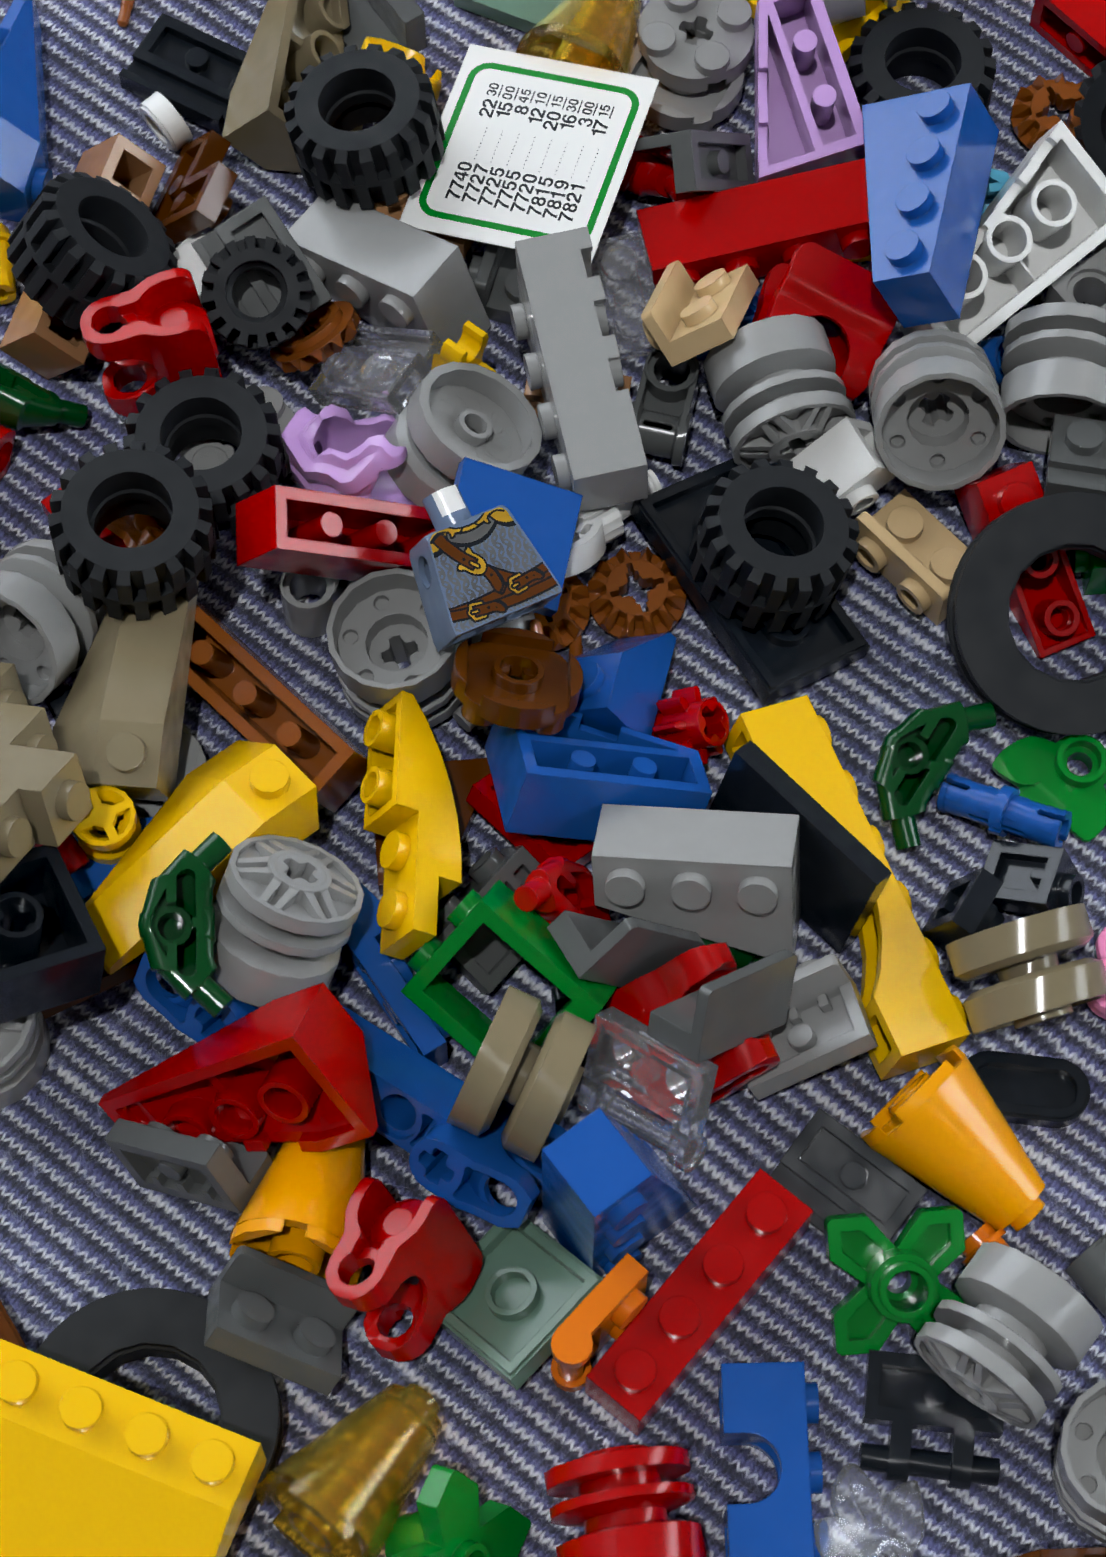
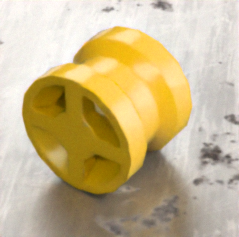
[73,785,143,865]

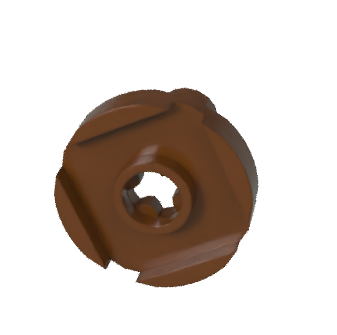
[450,627,583,735]

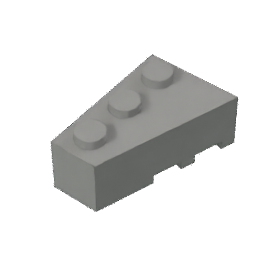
[288,197,491,365]
[591,804,801,957]

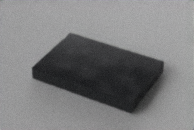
[709,740,892,954]

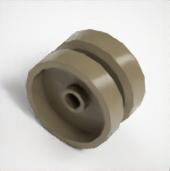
[945,903,1106,1036]
[446,985,597,1162]

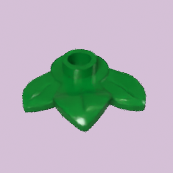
[992,735,1106,843]

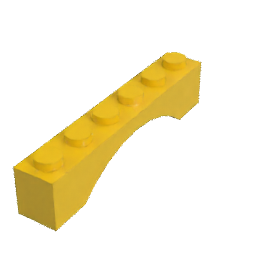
[723,695,970,1081]

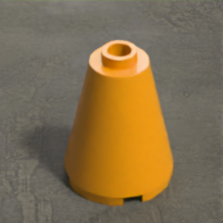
[860,1045,1045,1231]
[229,1138,366,1285]

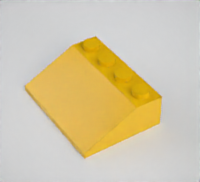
[0,1338,267,1557]

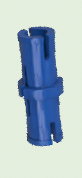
[937,772,1072,848]

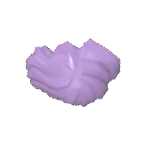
[281,404,417,506]

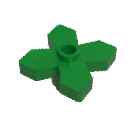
[824,1205,966,1356]
[385,1464,531,1557]

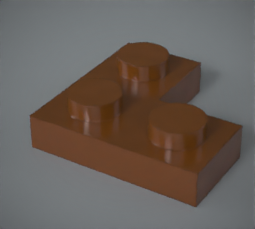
[152,130,238,244]

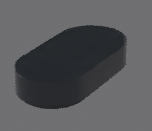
[968,1051,1090,1128]

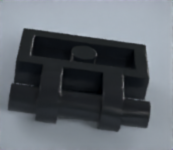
[858,1349,1004,1490]

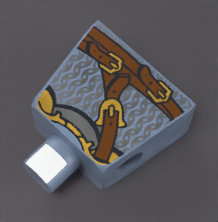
[410,484,563,652]

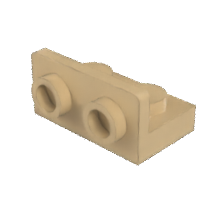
[641,260,760,367]
[855,489,968,626]

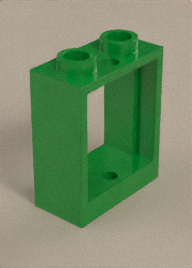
[400,880,617,1057]

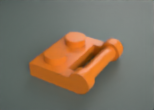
[551,1252,648,1392]

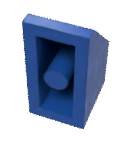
[575,632,677,736]

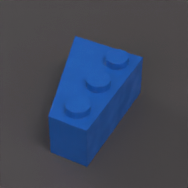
[484,711,712,842]

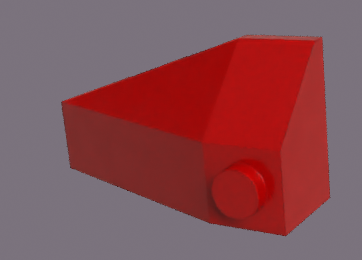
[98,983,378,1152]

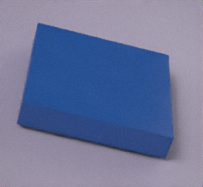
[454,457,583,617]

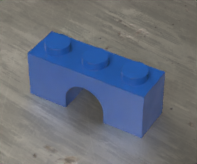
[718,1362,827,1557]

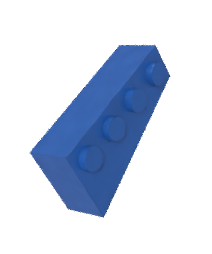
[862,83,999,328]
[542,1107,697,1277]

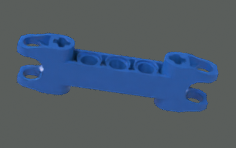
[133,952,567,1228]

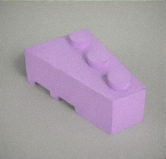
[754,0,865,183]

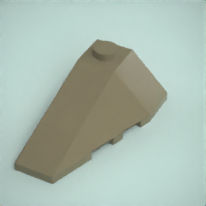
[222,0,363,173]
[52,545,199,801]

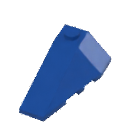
[0,0,53,222]

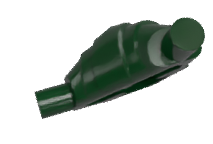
[0,363,88,431]
[872,701,996,851]
[138,832,233,1019]

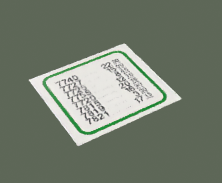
[400,44,660,264]

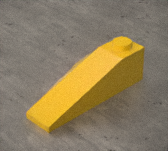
[85,740,319,975]

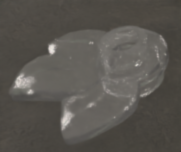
[814,1463,925,1557]

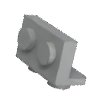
[747,954,878,1100]

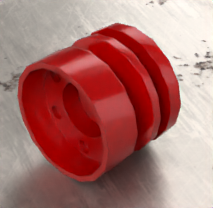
[544,1445,707,1557]

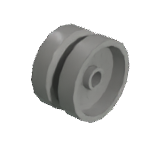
[385,362,542,507]

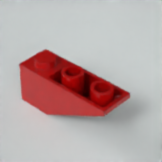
[954,461,1096,658]

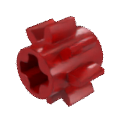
[651,686,729,765]

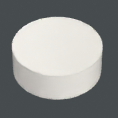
[139,91,193,151]

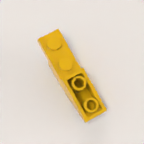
[360,690,462,960]

